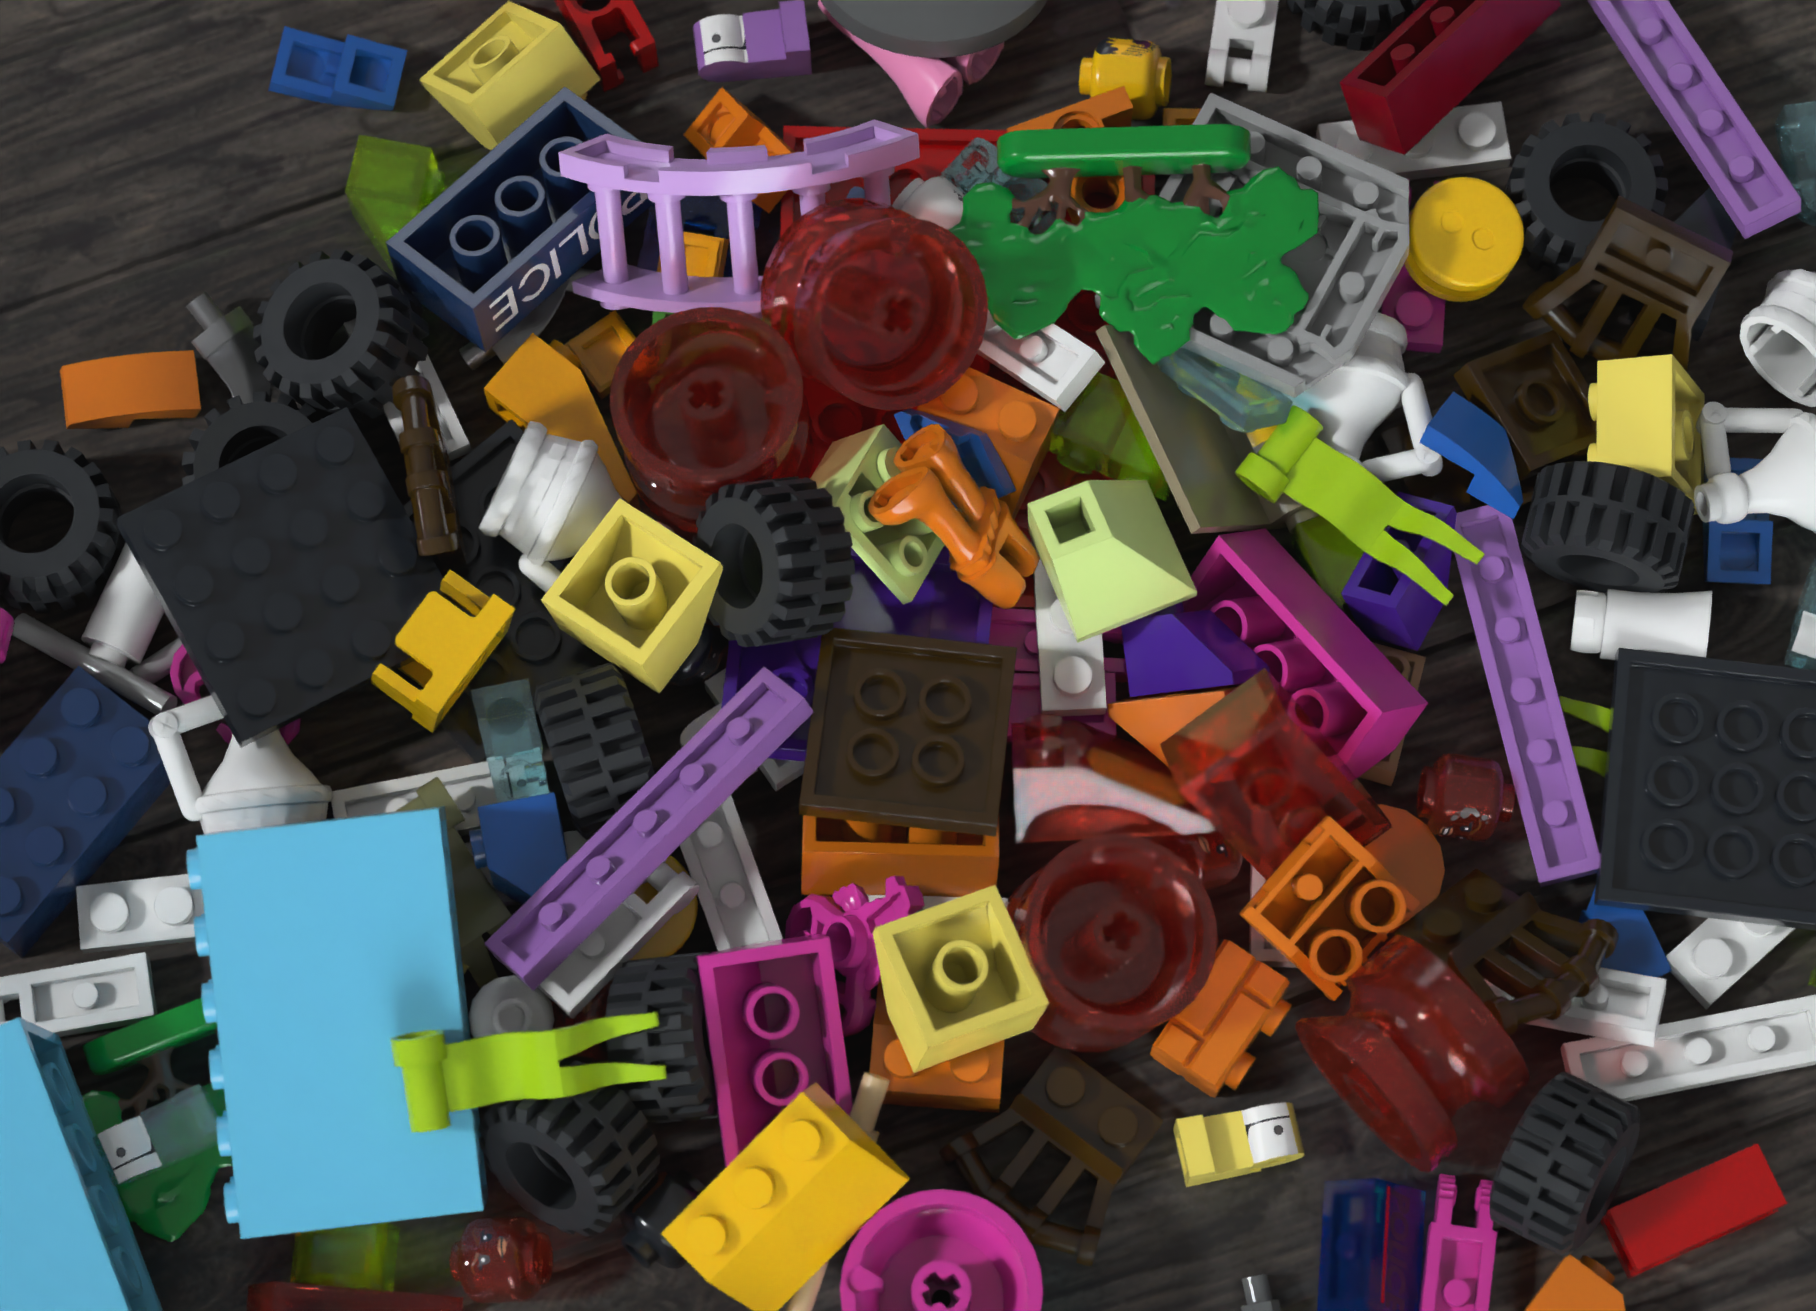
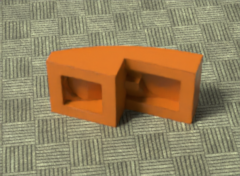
[683,87,796,213]
[60,350,201,429]

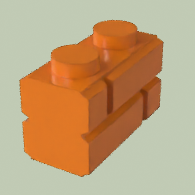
[1150,939,1292,1098]

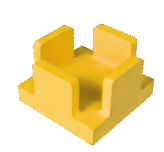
[371,570,515,733]

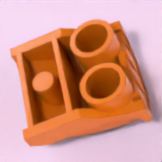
[1240,816,1420,1001]

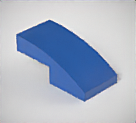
[268,26,407,111]
[1703,458,1773,585]

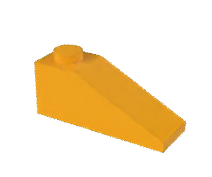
[484,333,640,511]

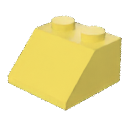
[419,1,600,150]
[1587,354,1704,514]
[541,498,723,694]
[873,885,1049,1073]

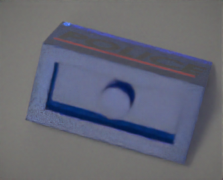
[1317,1178,1426,1311]

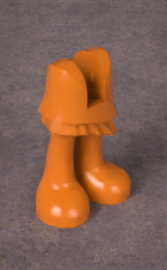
[868,424,1040,609]

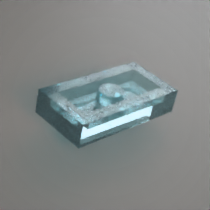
[1157,347,1293,432]

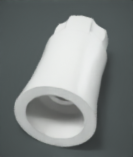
[1570,589,1712,660]

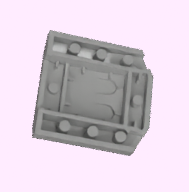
[1095,93,1409,398]

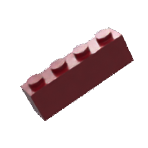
[1339,0,1561,155]

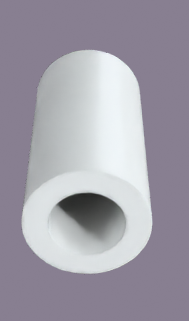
[81,543,164,668]

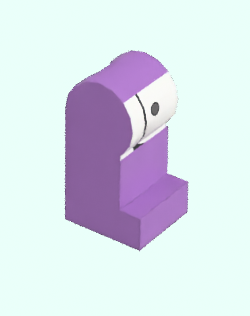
[693,0,812,82]

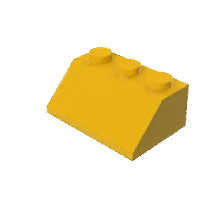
[661,1082,910,1311]

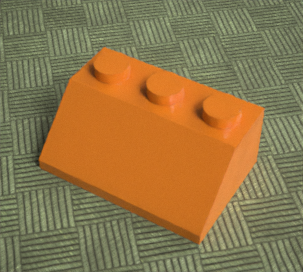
[801,815,999,897]

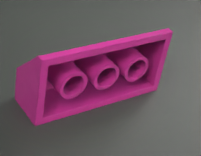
[1183,528,1428,805]
[697,934,853,1167]

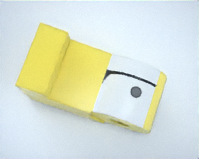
[1173,1102,1305,1187]

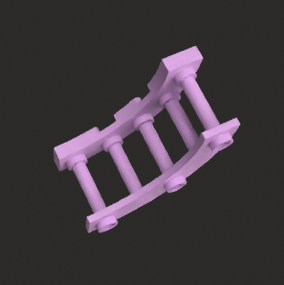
[558,119,928,321]

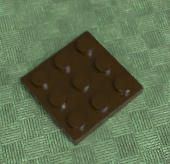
[799,627,1017,837]

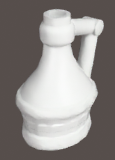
[1740,269,1816,407]
[1277,312,1443,482]
[1694,402,1816,534]
[478,421,674,593]
[148,695,334,834]

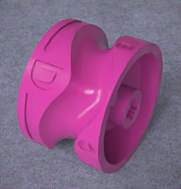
[840,1189,1043,1311]

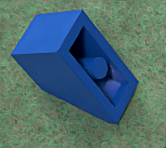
[469,792,568,905]

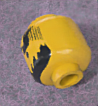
[1079,38,1171,120]

